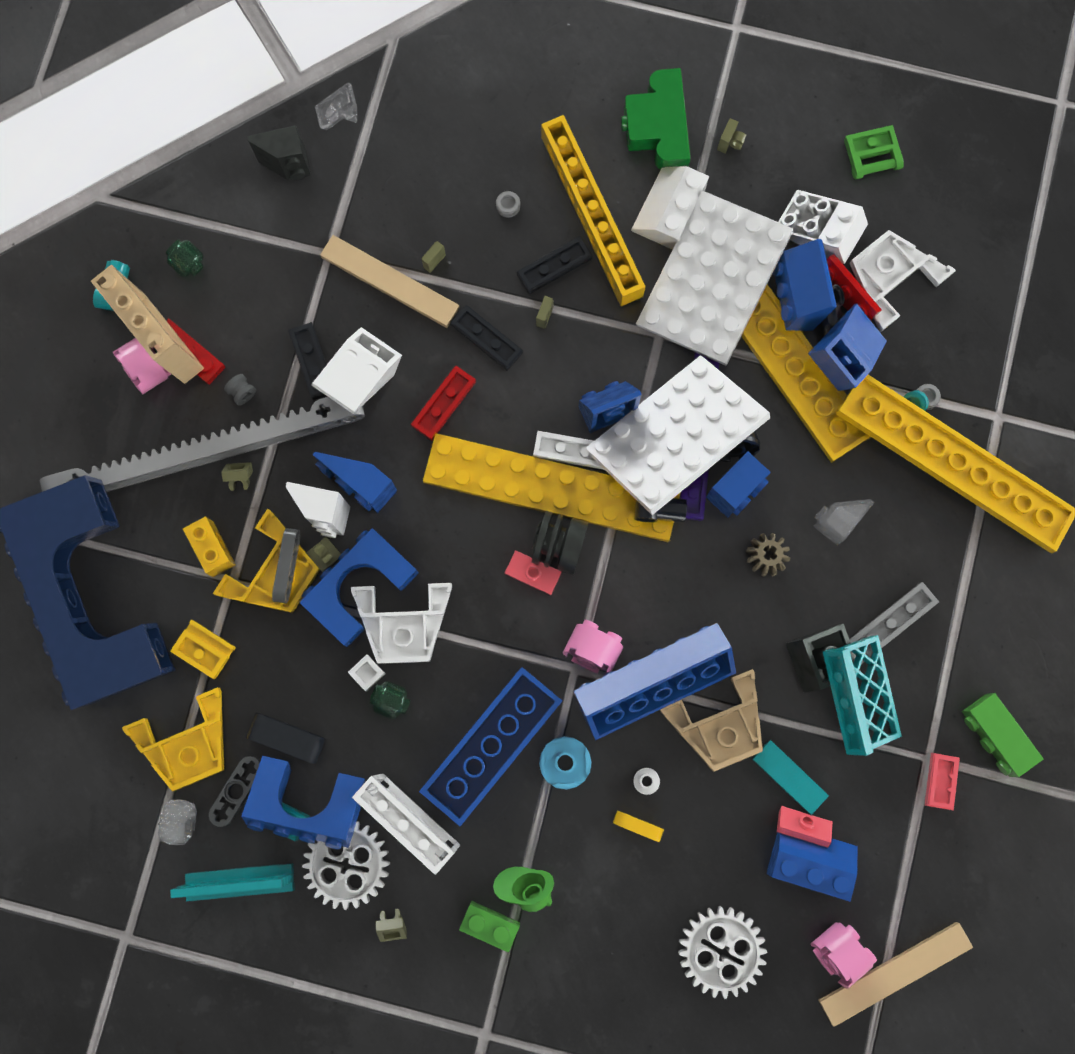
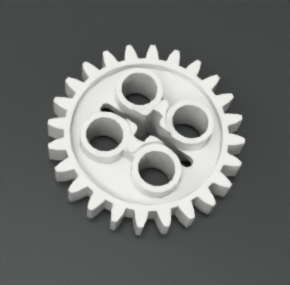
[302,821,390,910]
[678,906,767,999]

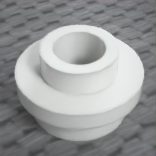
[633,768,660,795]

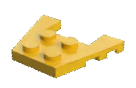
[213,509,320,613]
[122,687,224,791]

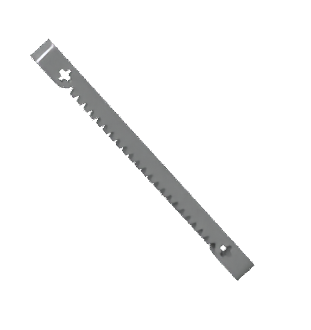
[39,397,365,492]

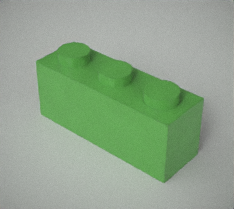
[961,693,1044,778]

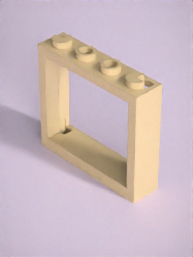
[91,265,204,384]

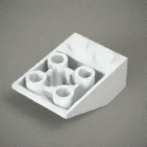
[778,190,868,264]
[312,327,402,414]

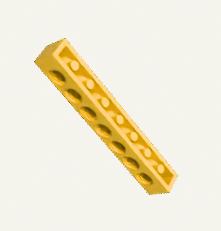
[541,115,645,306]

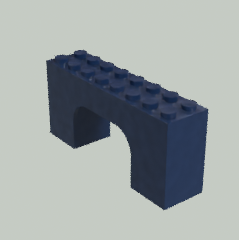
[0,475,176,710]

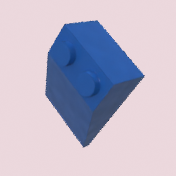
[578,381,642,433]

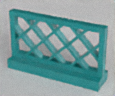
[823,635,902,756]
[170,863,295,901]

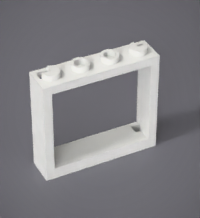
[352,774,460,875]

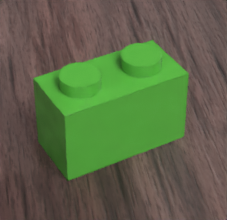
[459,901,520,953]

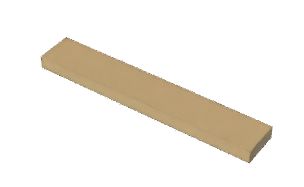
[320,235,460,328]
[818,922,973,1027]

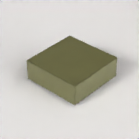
[422,241,446,273]
[536,296,554,329]

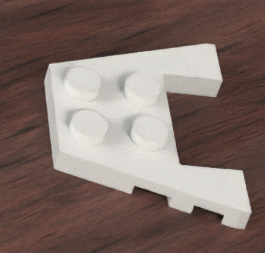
[850,230,956,332]
[351,583,452,664]

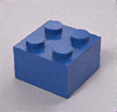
[706,451,771,518]

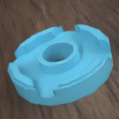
[539,736,592,790]

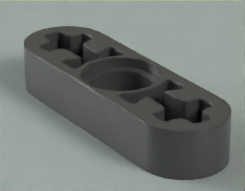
[272,528,300,604]
[209,756,261,827]

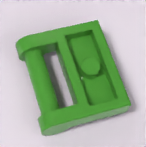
[844,125,904,180]

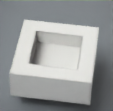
[348,655,386,692]

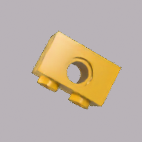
[183,516,236,577]

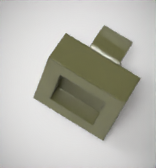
[717,118,746,154]
[221,462,253,491]
[307,537,341,572]
[376,909,407,942]

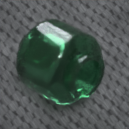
[166,239,204,277]
[369,681,410,719]

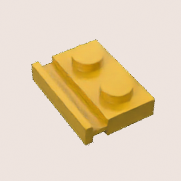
[170,620,236,679]

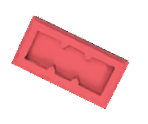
[505,550,562,596]
[925,753,960,811]
[777,806,833,848]

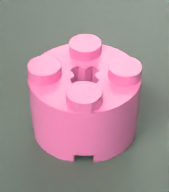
[113,338,171,395]
[563,620,623,675]
[811,922,877,989]

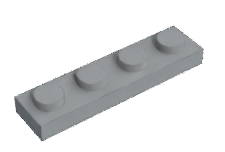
[850,582,939,664]

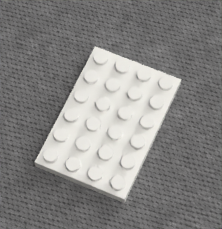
[636,191,793,366]
[586,355,770,515]

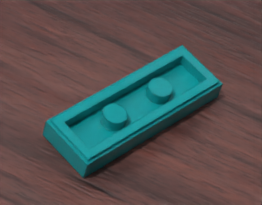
[752,740,829,815]

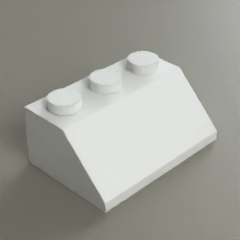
[631,166,709,250]
[286,482,350,538]

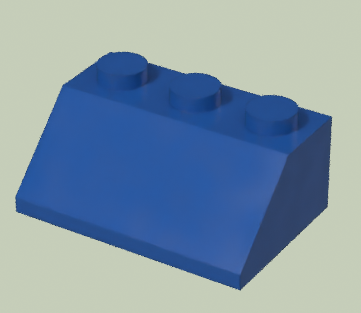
[773,239,837,331]
[766,832,858,902]

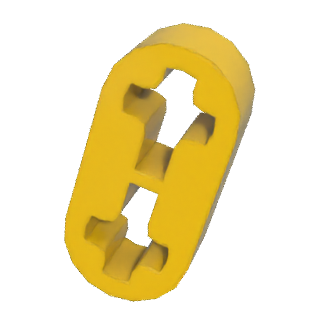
[613,810,664,842]

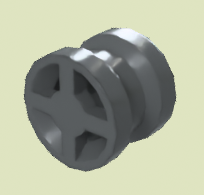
[224,374,257,406]

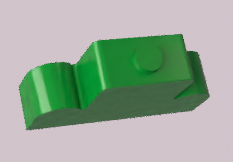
[621,68,691,169]

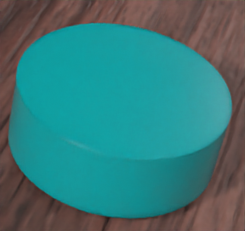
[904,390,929,411]

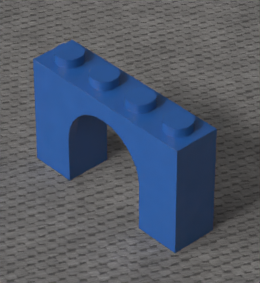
[300,528,419,647]
[241,756,365,849]

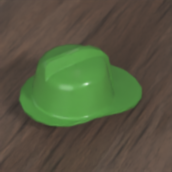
[493,866,554,912]

